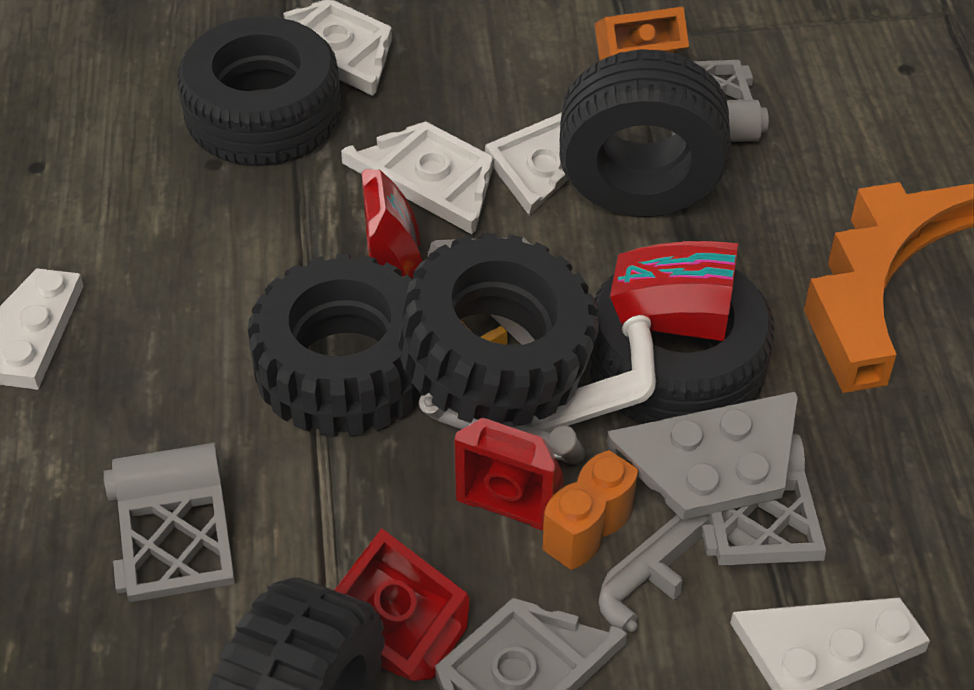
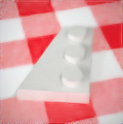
[485,113,614,216]
[0,268,83,390]
[730,598,930,690]

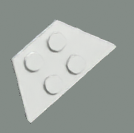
[284,0,392,95]
[341,122,493,234]

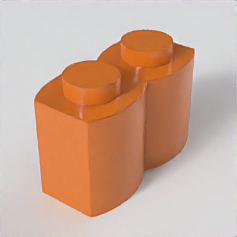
[542,450,638,570]

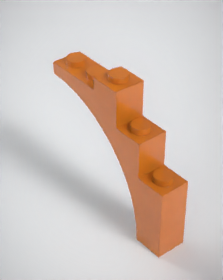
[804,182,974,393]

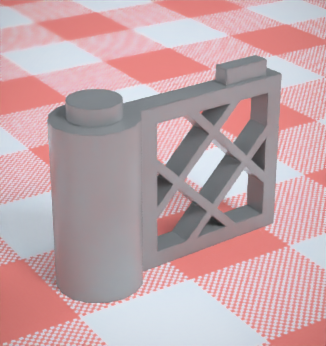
[671,60,769,142]
[702,433,826,565]
[104,442,235,603]

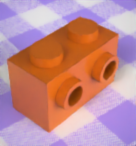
[594,6,689,60]

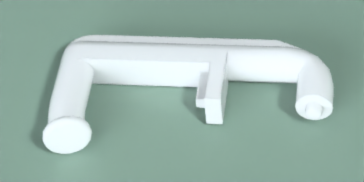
[526,315,656,432]

